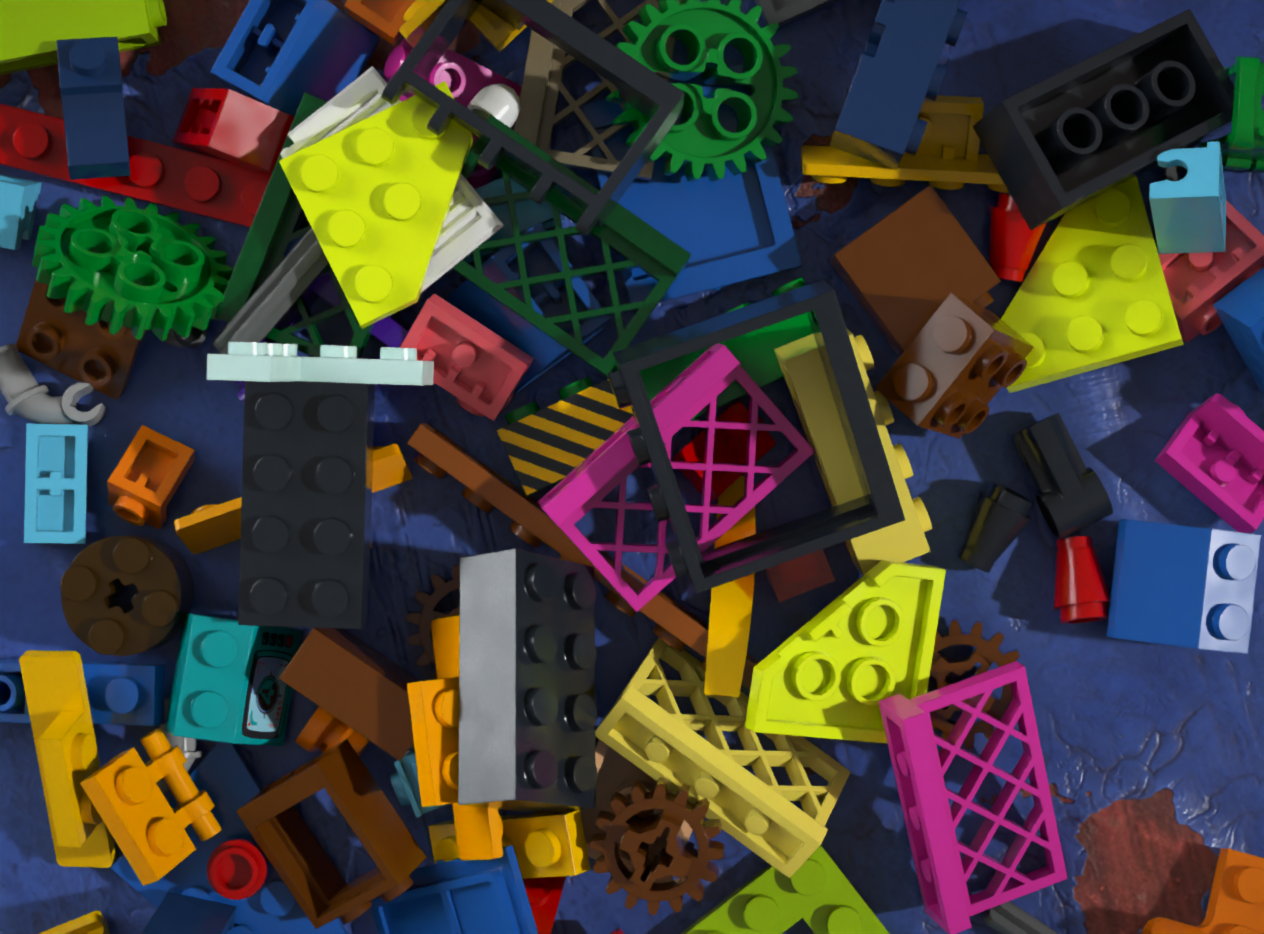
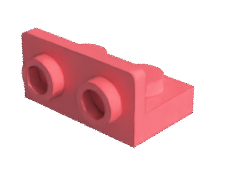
[1159,200,1264,343]
[400,294,534,421]

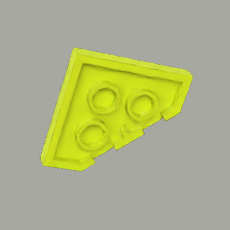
[279,81,473,329]
[1001,176,1184,393]
[745,560,946,744]

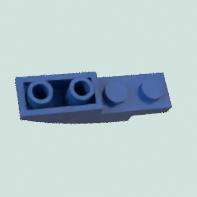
[0,659,165,726]

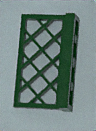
[215,92,375,358]
[452,115,691,377]

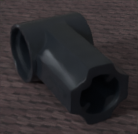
[1011,413,1113,540]

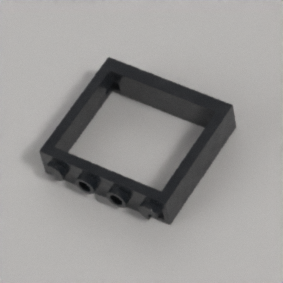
[608,280,905,593]

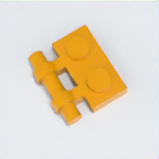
[80,728,222,886]

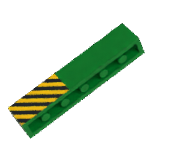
[497,277,813,496]

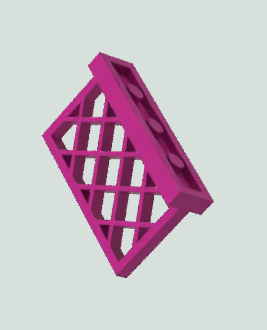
[538,343,815,612]
[878,661,1068,934]

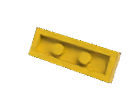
[428,810,590,879]

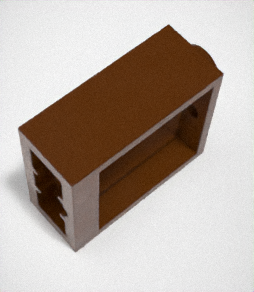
[236,739,427,929]

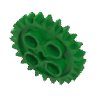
[606,0,798,182]
[32,196,233,341]

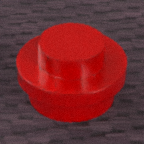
[207,839,268,900]

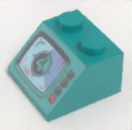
[165,612,302,746]

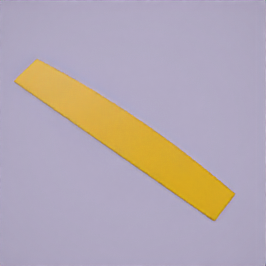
[704,476,756,698]

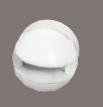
[468,84,521,128]

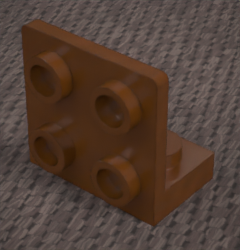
[16,276,146,399]

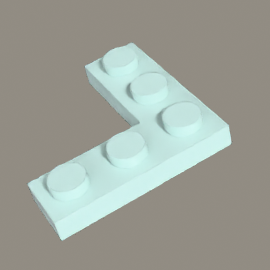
[207,342,434,386]

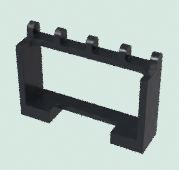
[381,0,685,236]

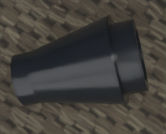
[958,481,1034,573]

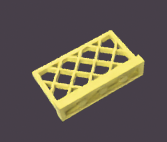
[595,638,851,879]

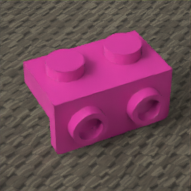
[1154,393,1264,533]

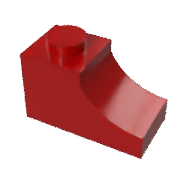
[172,87,294,173]

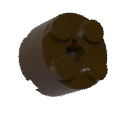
[60,535,195,656]

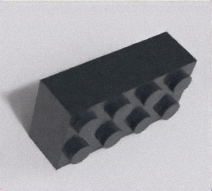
[972,9,1235,231]
[238,381,375,629]
[458,549,597,813]

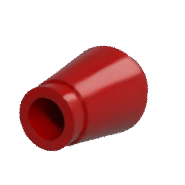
[989,193,1047,282]
[1053,536,1111,624]

